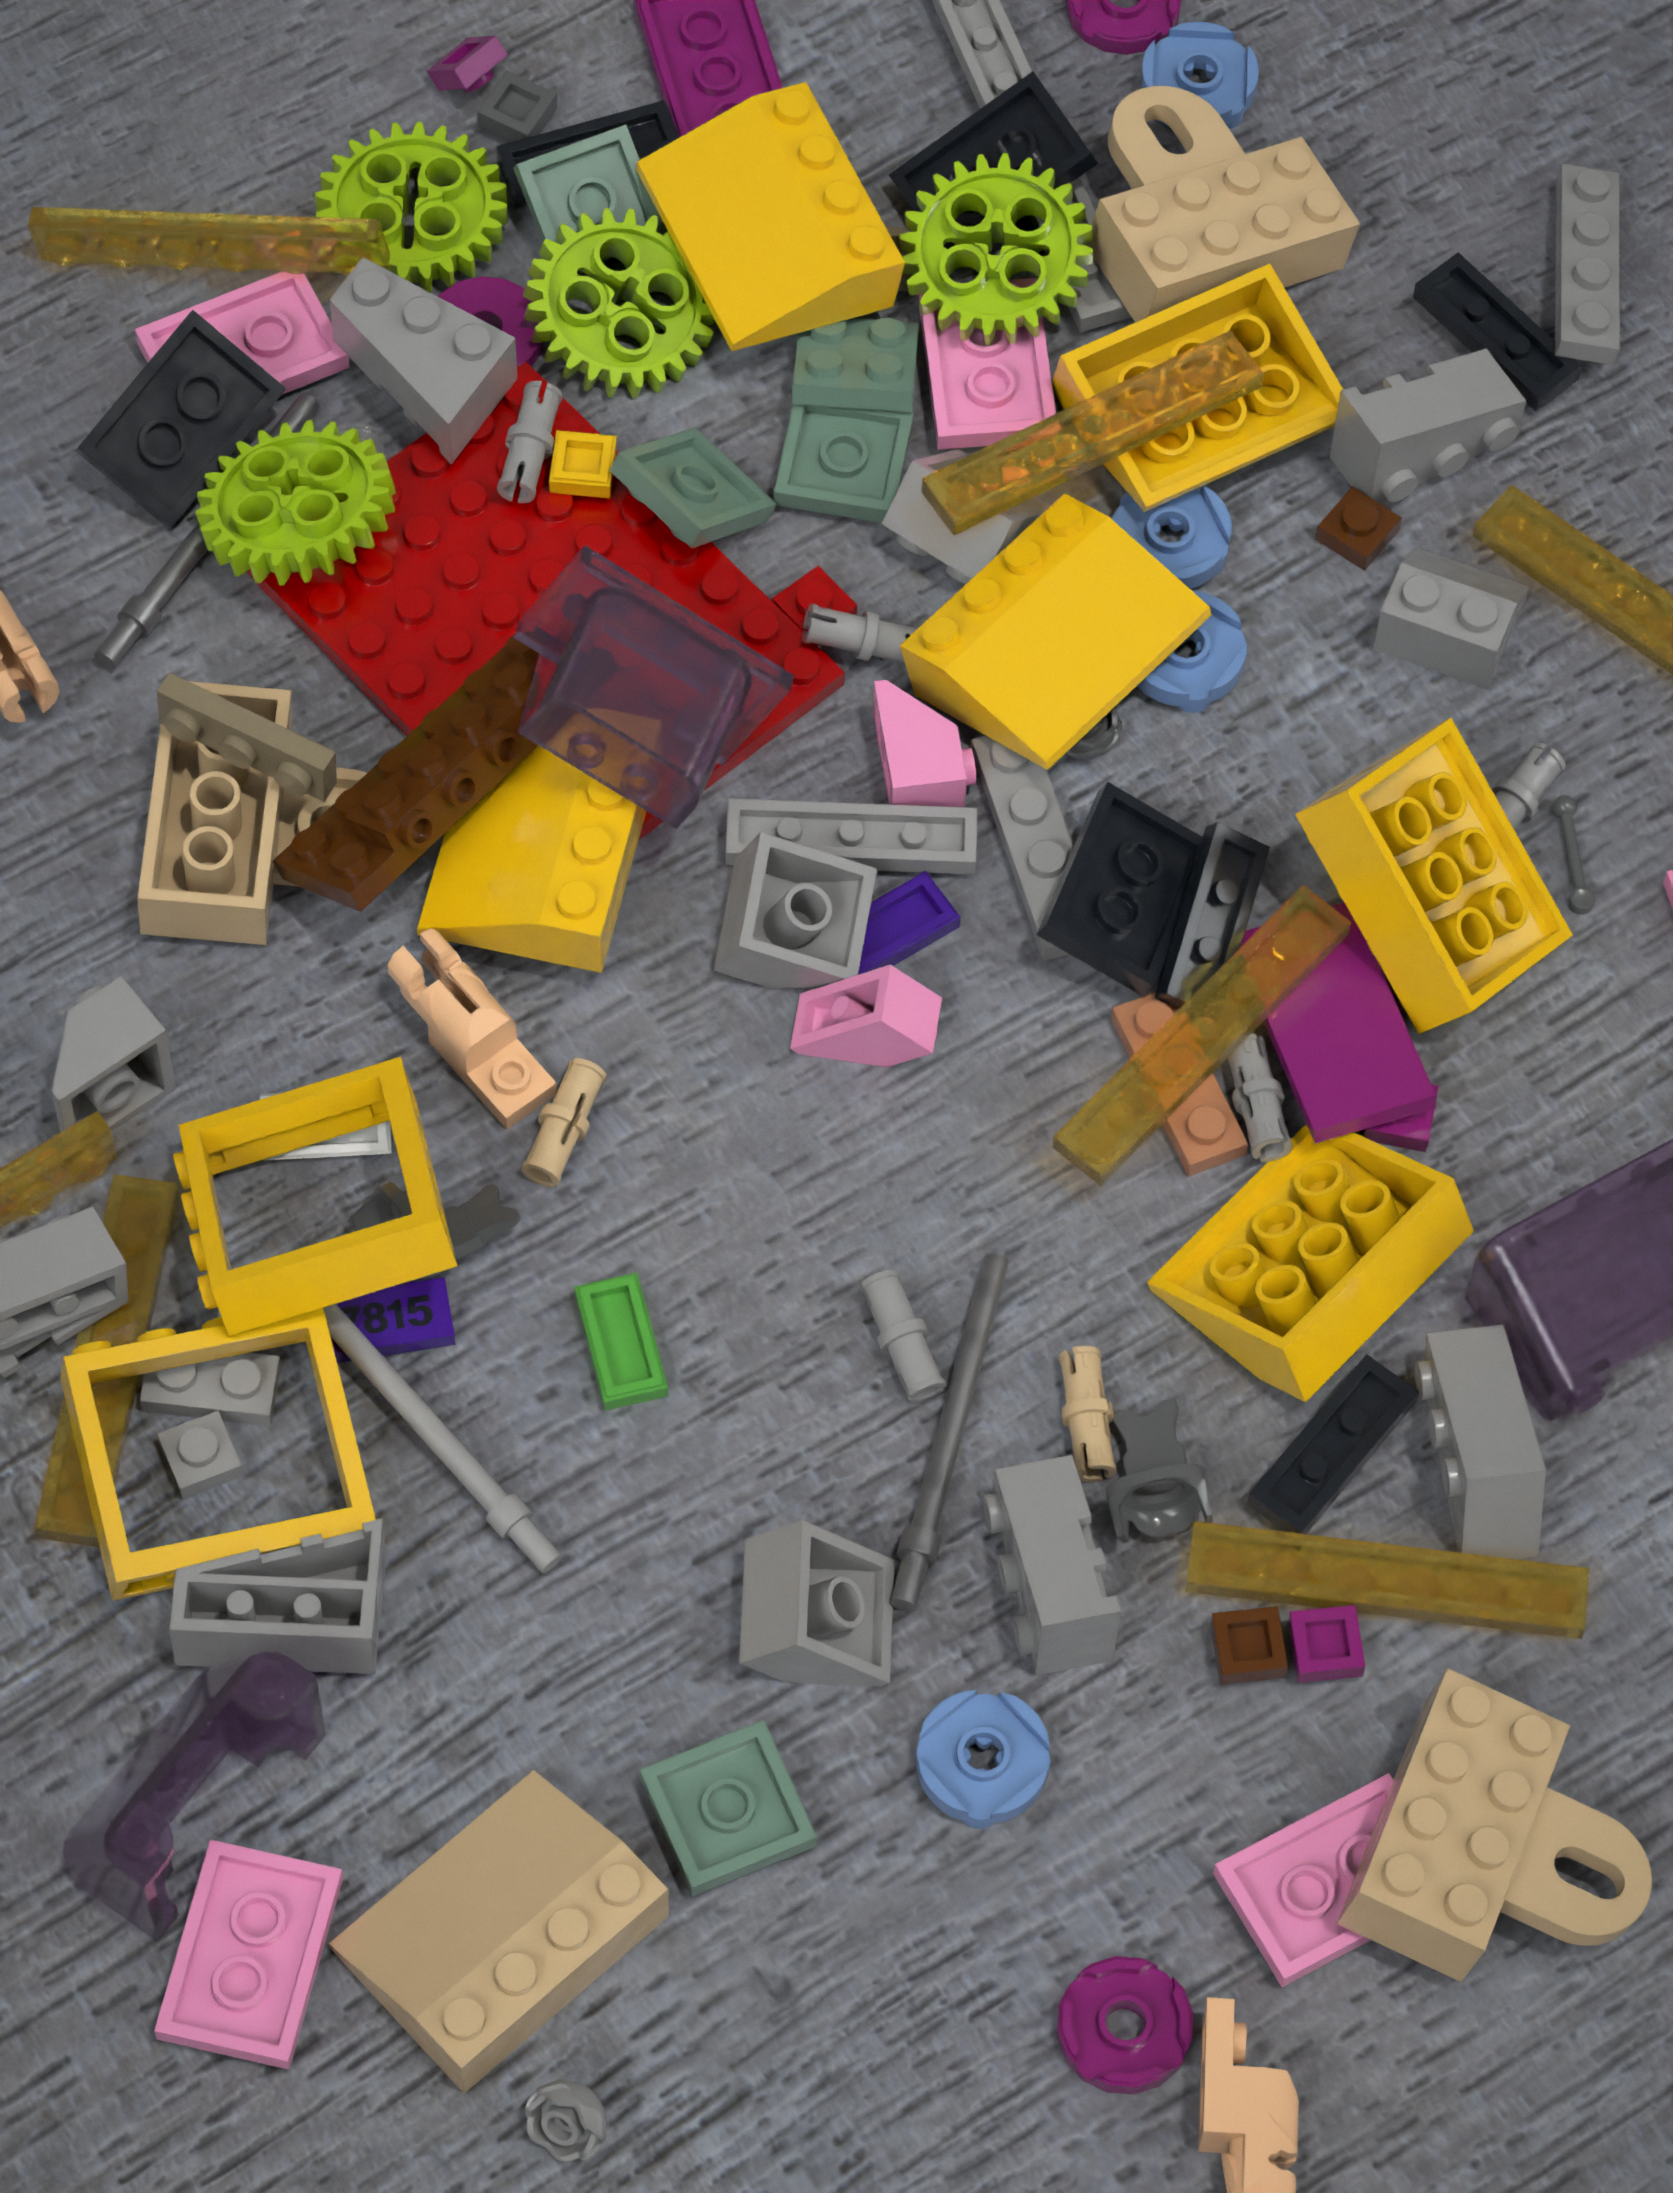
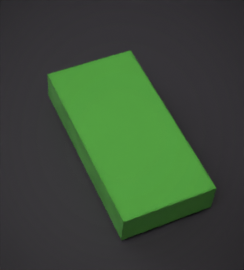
[574,1273,668,1411]

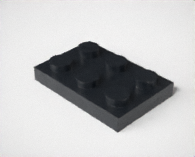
[889,71,1098,249]
[75,310,286,529]
[1036,782,1202,997]

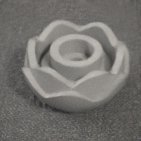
[524,2080,607,2162]

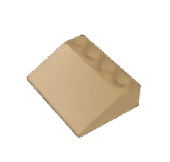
[329,1770,669,2094]

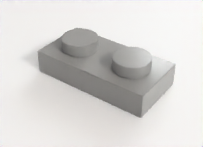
[140,1353,281,1426]

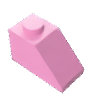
[873,680,976,807]
[790,965,942,1067]

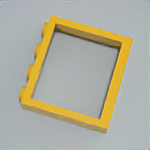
[173,1056,457,1336]
[60,1308,376,1601]

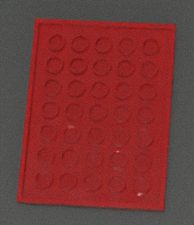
[247,361,845,841]

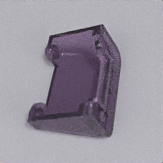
[1465,1139,1673,1421]
[63,1652,326,1942]

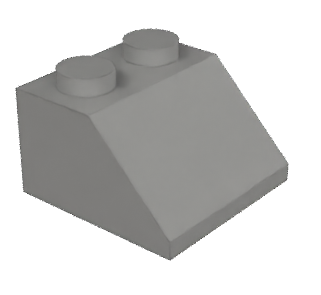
[881,449,1051,584]
[1373,547,1530,690]
[713,832,877,989]
[52,976,176,1158]
[739,1520,894,1687]

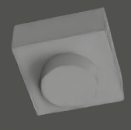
[157,1410,244,1500]

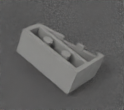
[329,257,517,464]
[1330,348,1526,504]
[0,1206,128,1378]
[1415,1324,1546,1566]
[169,1518,386,1674]

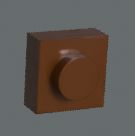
[1315,486,1402,571]
[1210,1606,1288,1685]

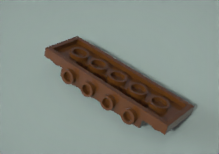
[273,624,617,912]

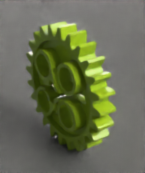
[315,121,508,293]
[899,153,1094,345]
[523,208,715,398]
[195,420,396,585]

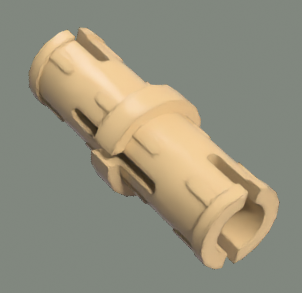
[521,1058,607,1187]
[1059,1346,1117,1483]

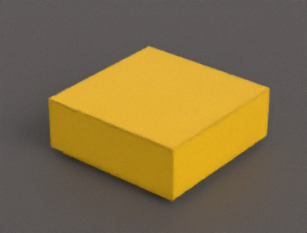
[549,430,617,498]

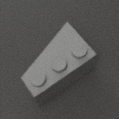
[983,1455,1121,1676]

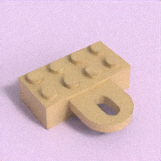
[1085,86,1360,322]
[137,681,367,945]
[1337,1668,1652,1982]

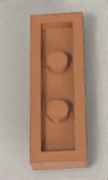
[1111,992,1248,1177]

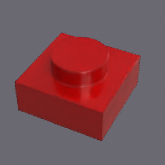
[772,565,858,646]

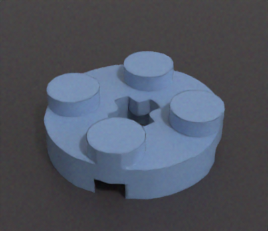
[1141,22,1259,129]
[1112,486,1232,589]
[1137,590,1247,713]
[915,1690,1050,1829]

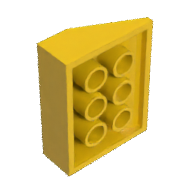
[636,82,905,351]
[1052,263,1343,512]
[899,493,1212,770]
[417,709,661,973]
[1295,718,1573,1034]
[1147,1124,1474,1403]

